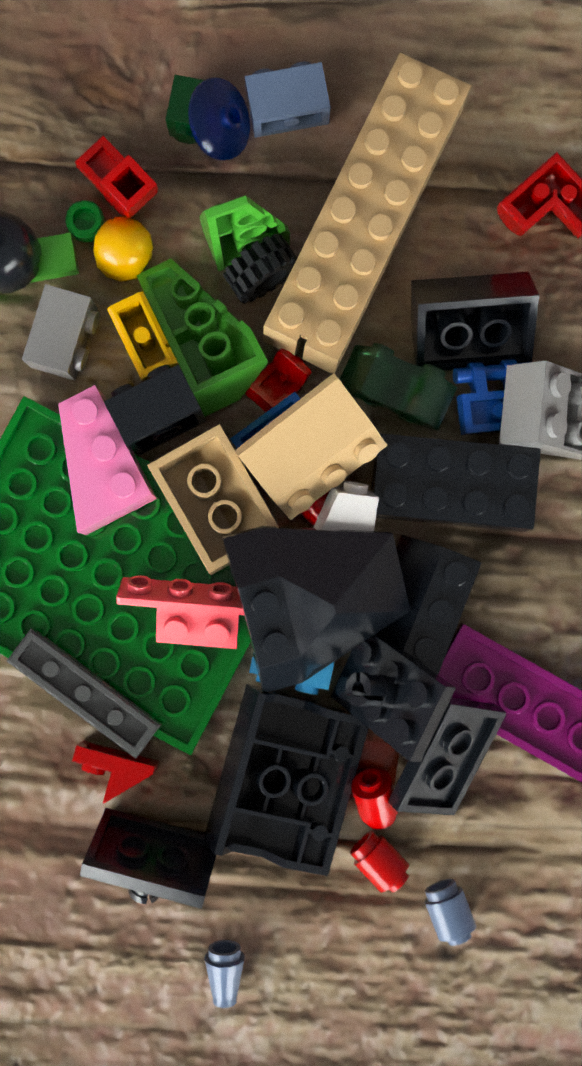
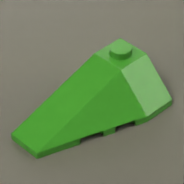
[199,195,290,272]
[137,259,268,417]

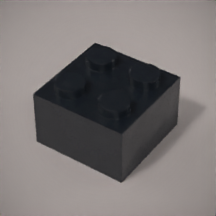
[104,365,207,456]

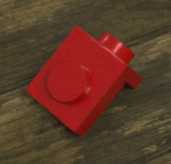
[245,348,312,412]

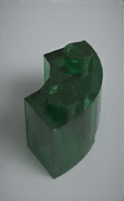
[339,343,457,431]

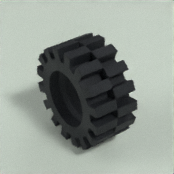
[223,234,297,304]

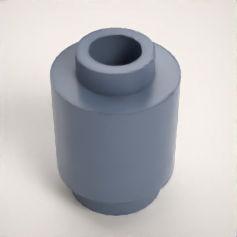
[425,879,476,946]

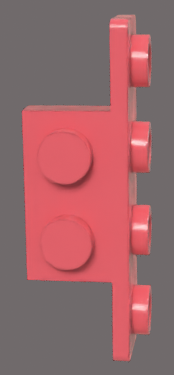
[116,575,244,649]

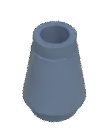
[204,940,245,1008]

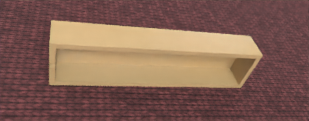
[263,53,472,374]

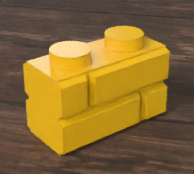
[107,291,182,382]

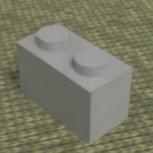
[22,284,100,381]

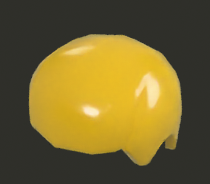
[93,216,153,282]

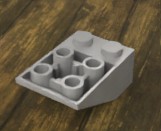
[499,361,582,460]

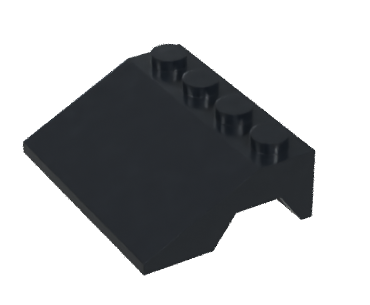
[203,684,368,876]

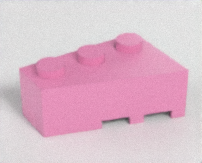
[58,385,157,535]

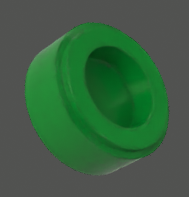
[65,200,106,243]

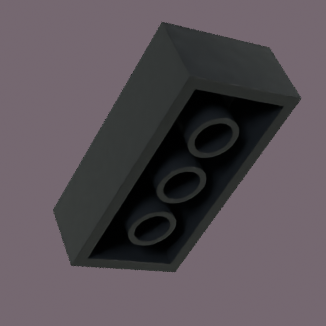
[371,433,541,532]

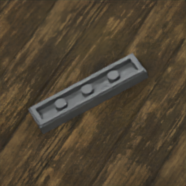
[7,628,162,758]

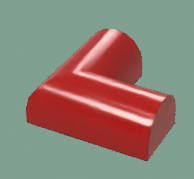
[497,152,582,239]

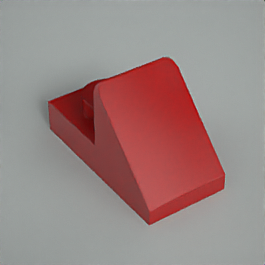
[72,740,159,803]

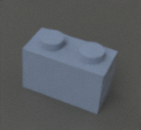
[245,61,331,138]

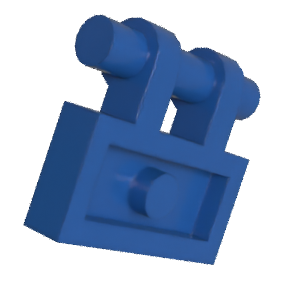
[452,359,530,435]

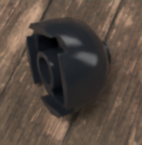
[0,210,41,294]

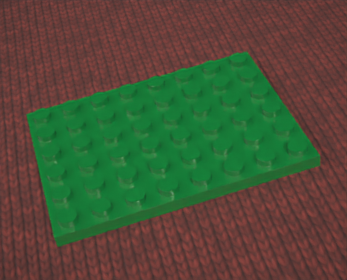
[0,396,251,756]

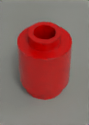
[351,768,398,829]
[350,830,409,893]

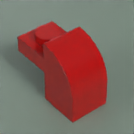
[75,135,158,219]

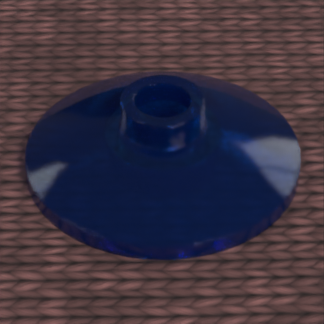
[188,78,250,161]

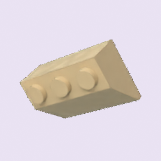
[234,373,387,520]
[147,424,279,575]

